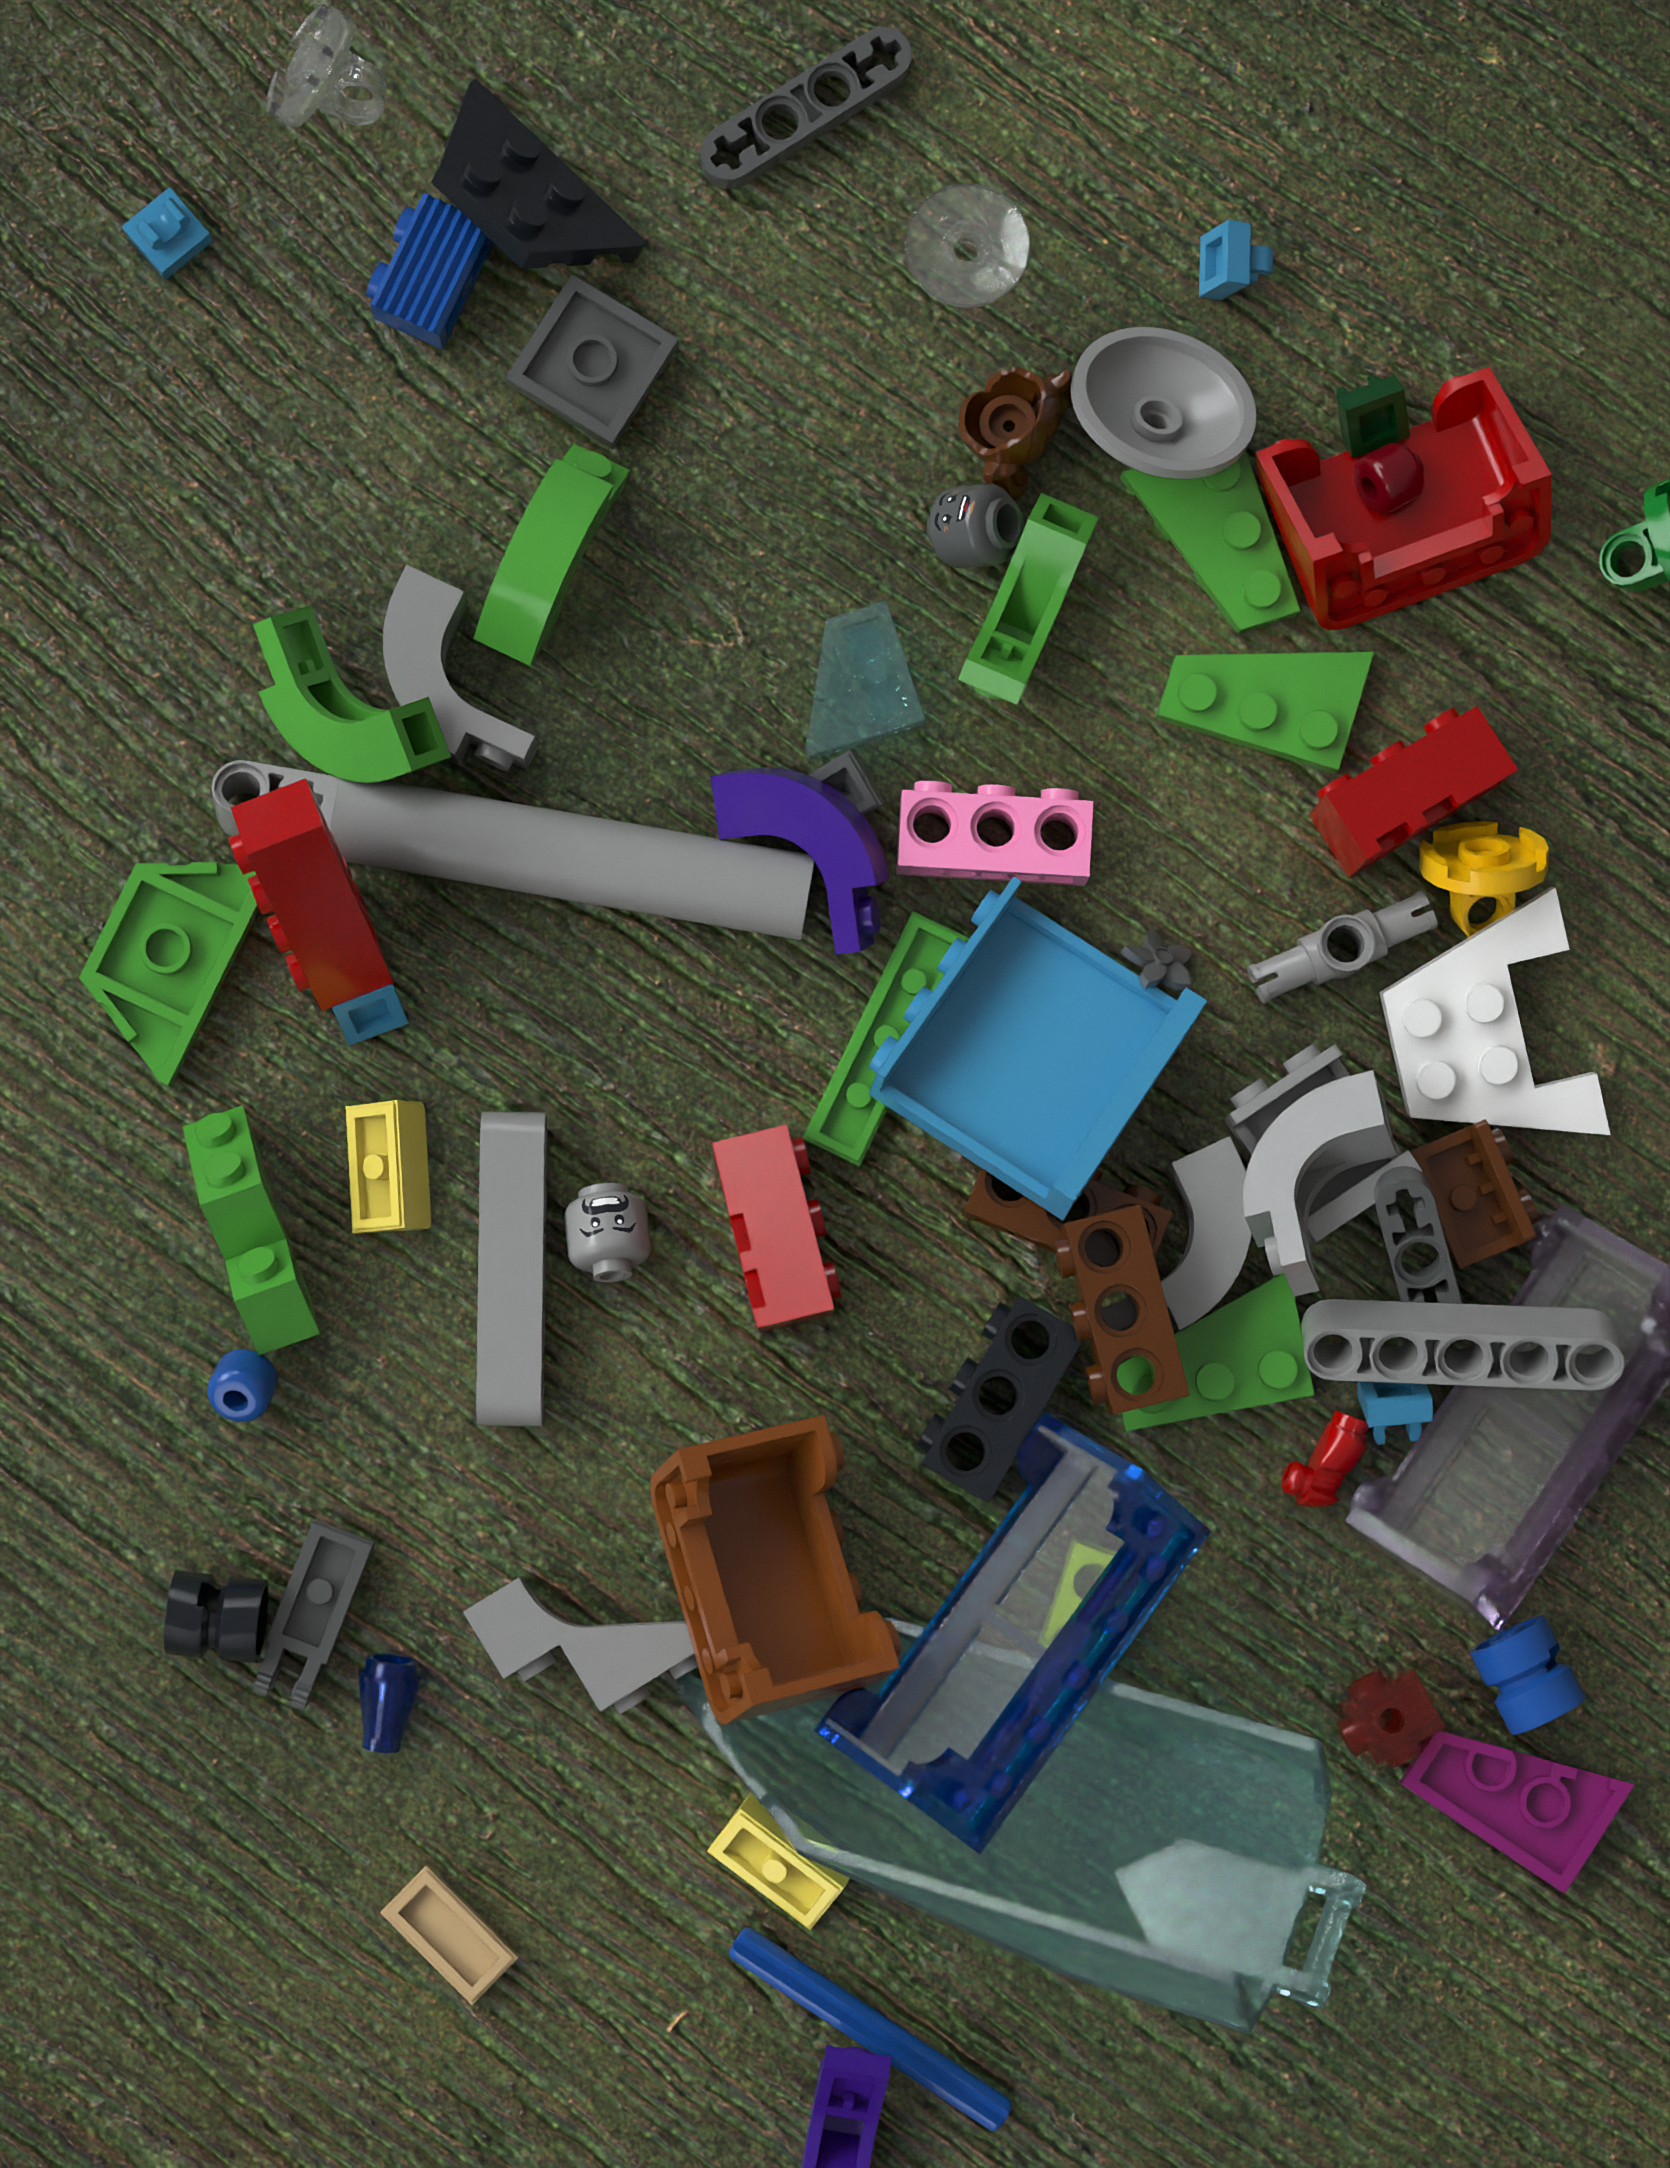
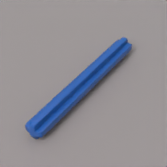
[729,1927,1012,2131]

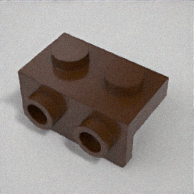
[1409,1119,1539,1271]

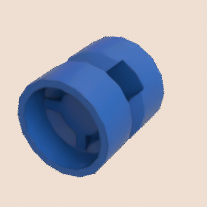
[1469,1615,1586,1735]

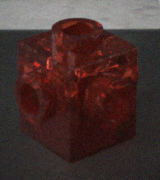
[1336,1667,1445,1768]

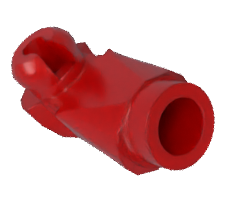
[1281,1410,1369,1508]

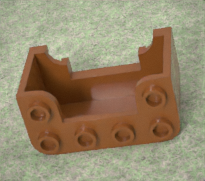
[650,1415,901,1725]

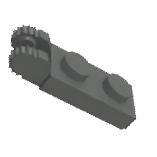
[253,1519,376,1711]

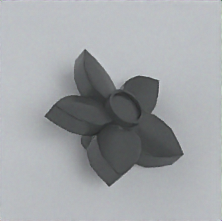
[1120,927,1193,991]

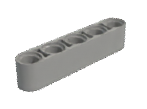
[476,1111,547,1426]
[1301,1299,1624,1390]

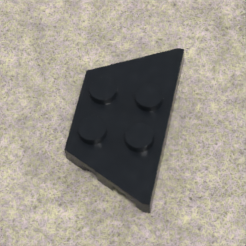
[431,79,647,269]

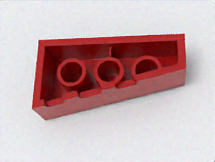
[228,778,394,1011]

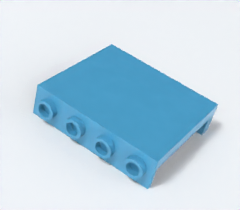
[868,876,1207,1221]

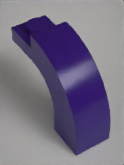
[710,767,890,955]
[800,2045,892,2168]

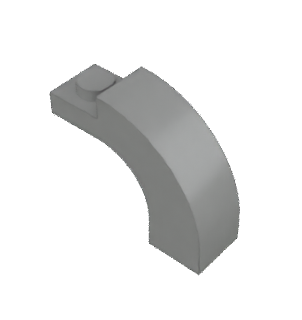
[383,564,538,771]
[1243,1070,1397,1297]
[1101,1136,1252,1332]

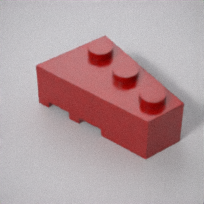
[1309,706,1518,878]

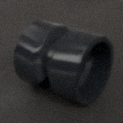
[164,1570,269,1663]

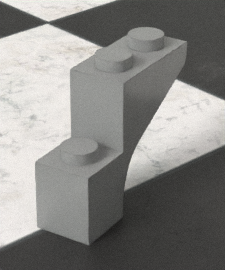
[463,1576,698,1714]

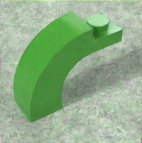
[473,443,630,666]
[958,493,1099,705]
[253,605,451,783]

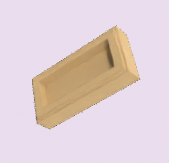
[380,1864,519,2005]

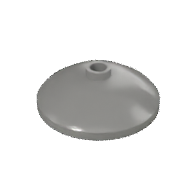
[1071,327,1257,479]

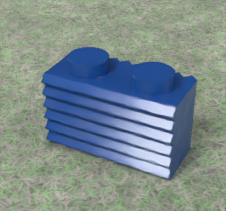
[366,193,494,350]

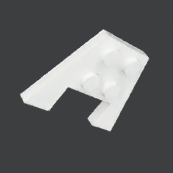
[1379,887,1611,1135]

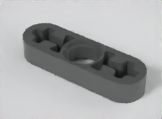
[1374,1166,1463,1304]

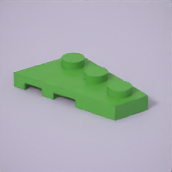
[1120,450,1300,635]
[1155,651,1374,774]
[1117,1274,1314,1432]

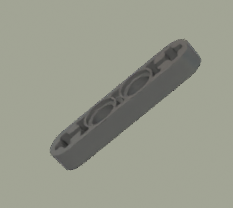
[700,27,912,190]

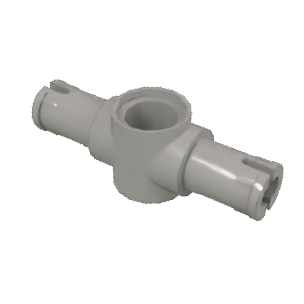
[1247,891,1438,1004]

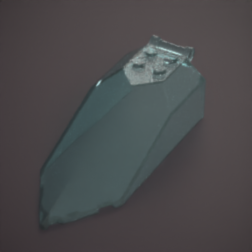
[677,1617,1366,2034]

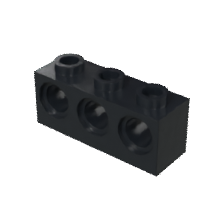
[916,1295,1082,1503]

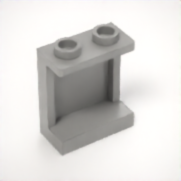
[1223,1043,1423,1245]

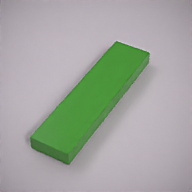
[803,911,970,1168]

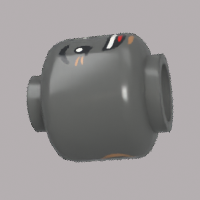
[927,483,1024,568]

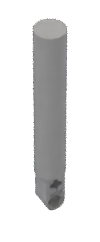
[212,760,815,940]

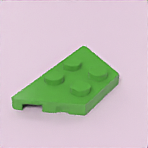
[79,862,259,1088]

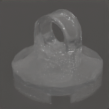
[266,4,388,128]

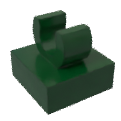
[1336,375,1410,458]

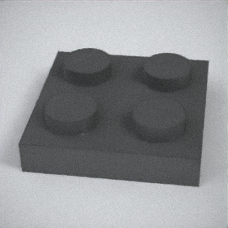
[505,274,679,449]

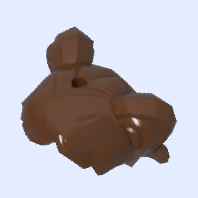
[958,366,1073,501]

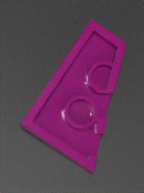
[1398,1729,1635,1894]

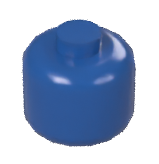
[207,1349,278,1422]

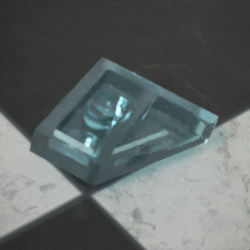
[806,601,925,760]

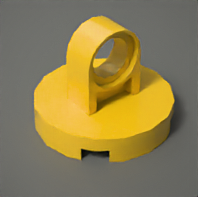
[1419,821,1549,938]

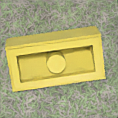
[346,1100,431,1234]
[707,1788,856,1930]

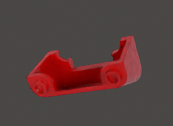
[1255,367,1552,630]

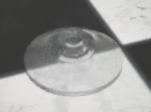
[904,183,1030,308]

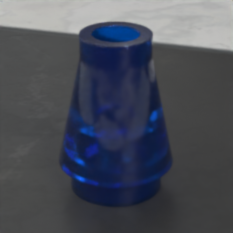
[358,1653,423,1753]

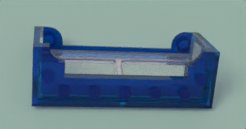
[814,1412,1211,1854]

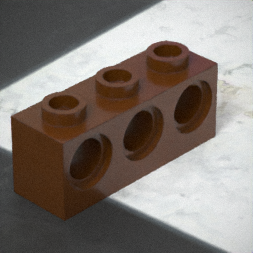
[961,1168,1172,1267]
[1053,1204,1190,1415]

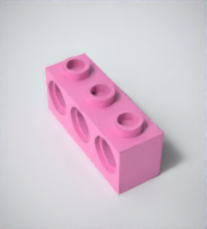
[896,781,1093,886]

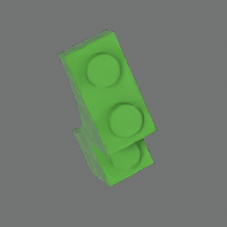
[182,1105,320,1355]

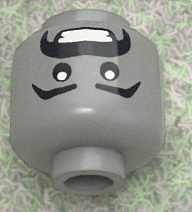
[564,1183,652,1282]

